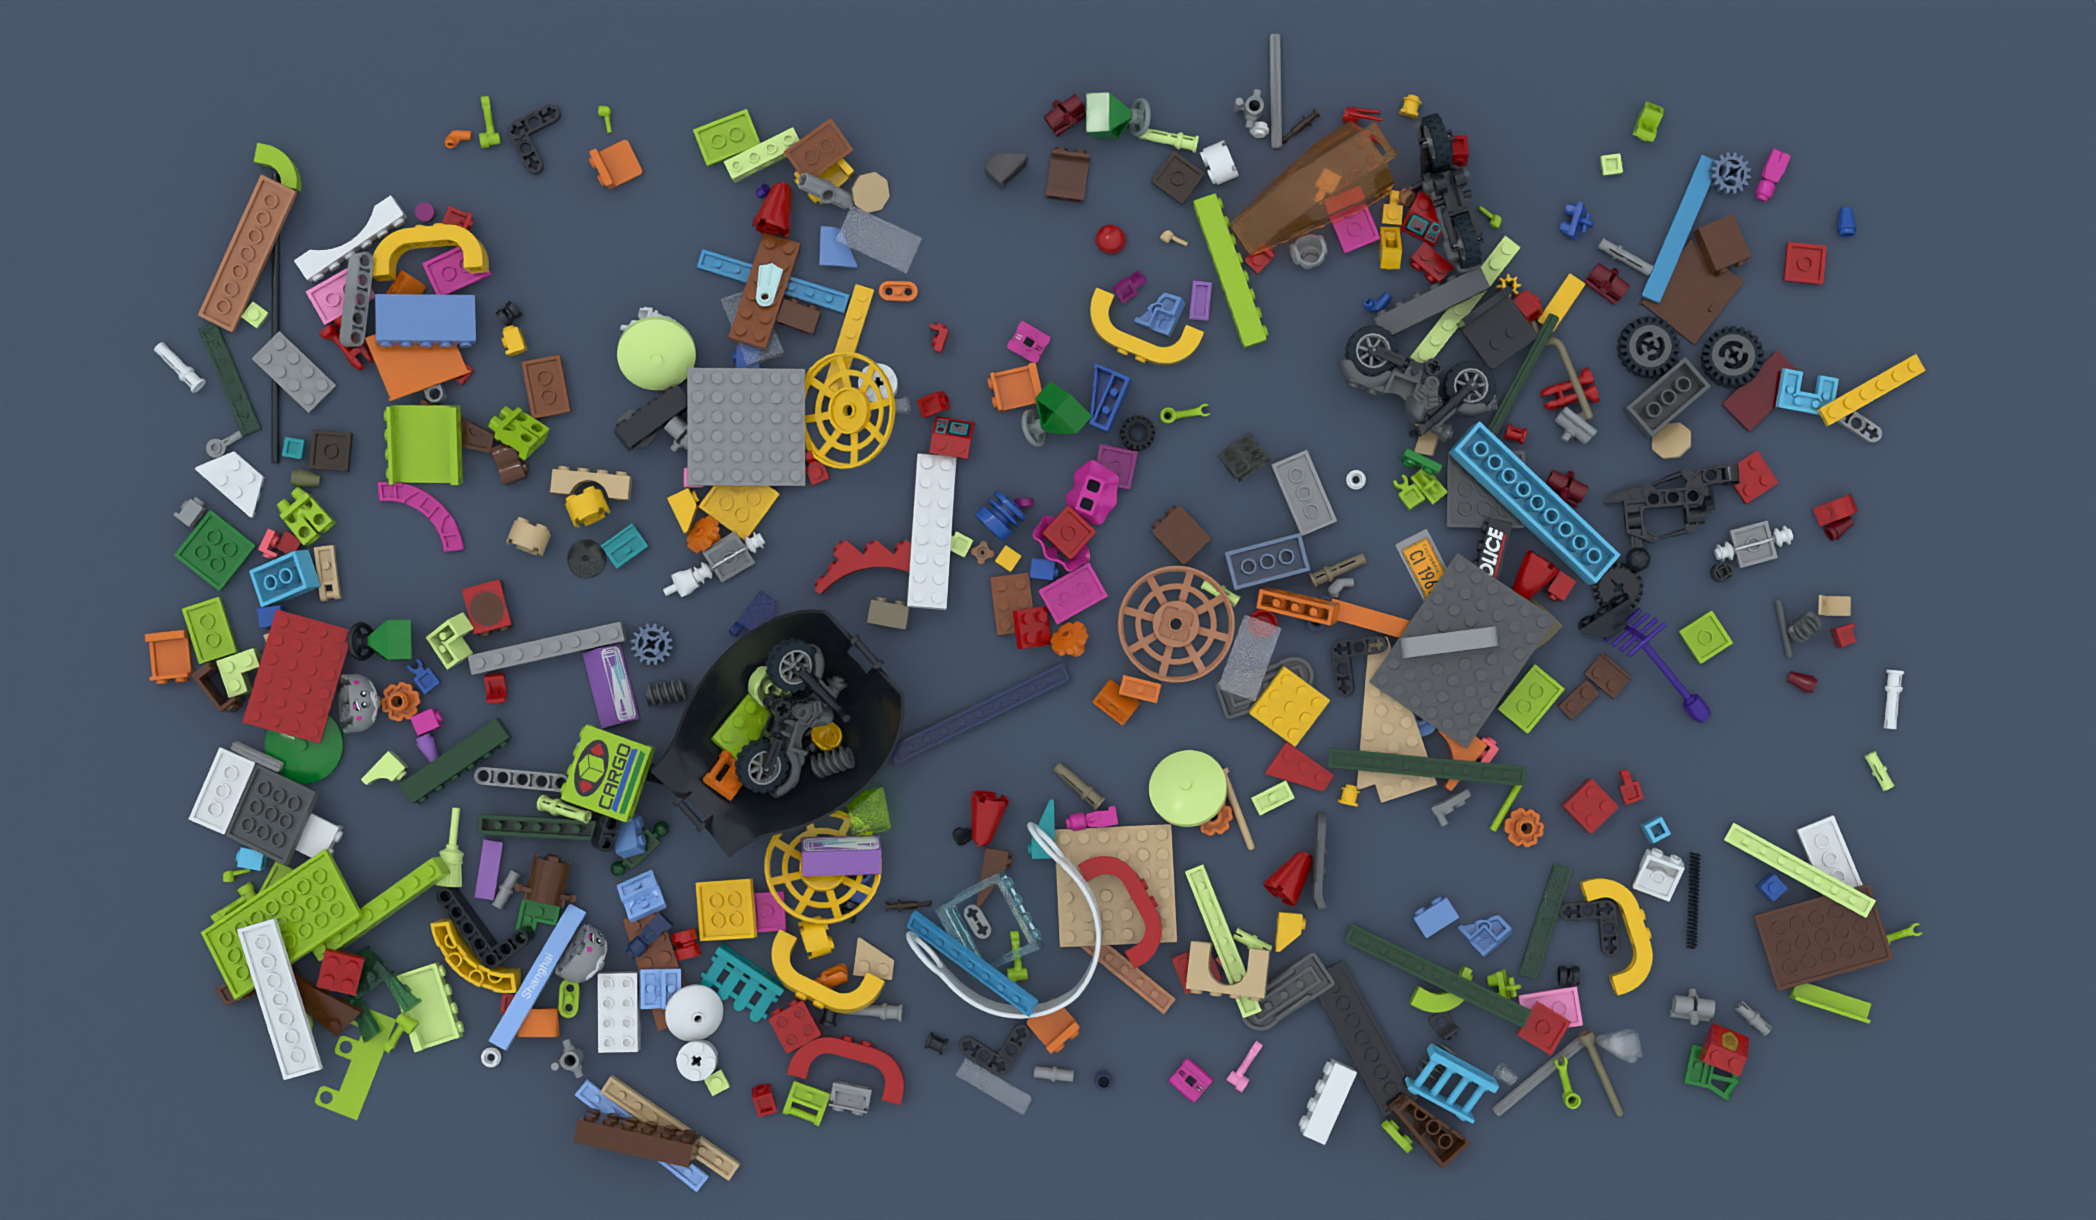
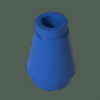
[1837,207,1857,238]

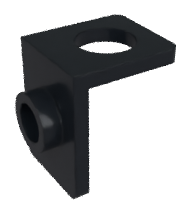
[1428,1011,1460,1040]

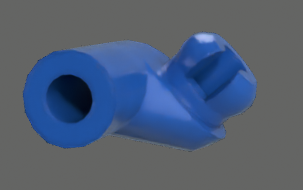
[1364,292,1392,312]

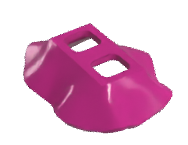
[1065,460,1119,525]
[1033,516,1090,572]

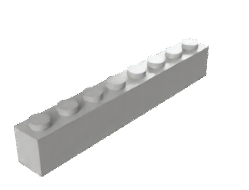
[468,622,628,675]

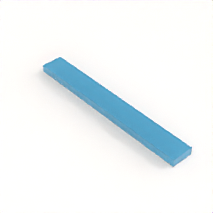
[1641,155,1714,304]
[697,249,850,314]
[907,910,1038,1017]

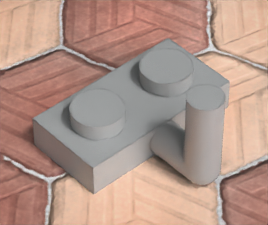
[1431,789,1471,827]

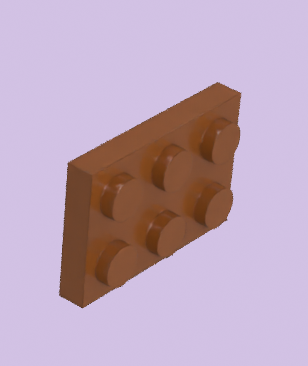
[784,118,854,177]
[521,355,571,419]
[990,573,1033,635]

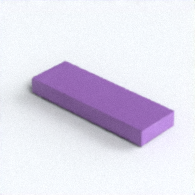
[475,839,504,900]

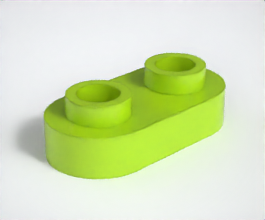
[558,980,580,1018]
[1381,1120,1413,1154]

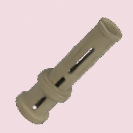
[1307,552,1367,589]
[1053,762,1106,811]

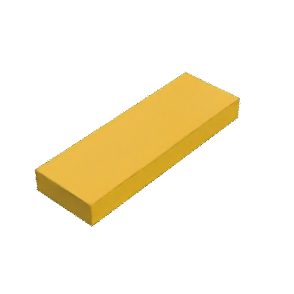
[1536,273,1586,332]

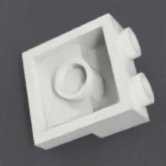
[1632,848,1685,901]

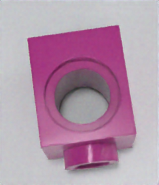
[410,708,443,736]

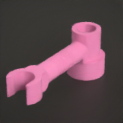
[1226,1041,1263,1093]

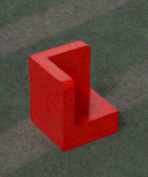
[1830,623,1856,648]

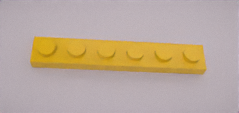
[825,284,874,398]
[1817,354,1926,427]

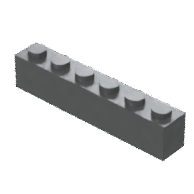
[1374,267,1490,336]

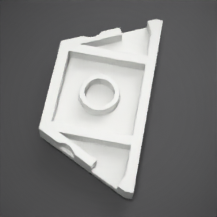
[195,451,265,518]

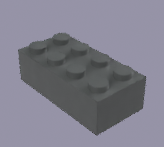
[1622,357,1711,439]

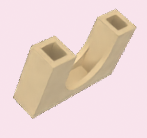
[1186,940,1271,1001]

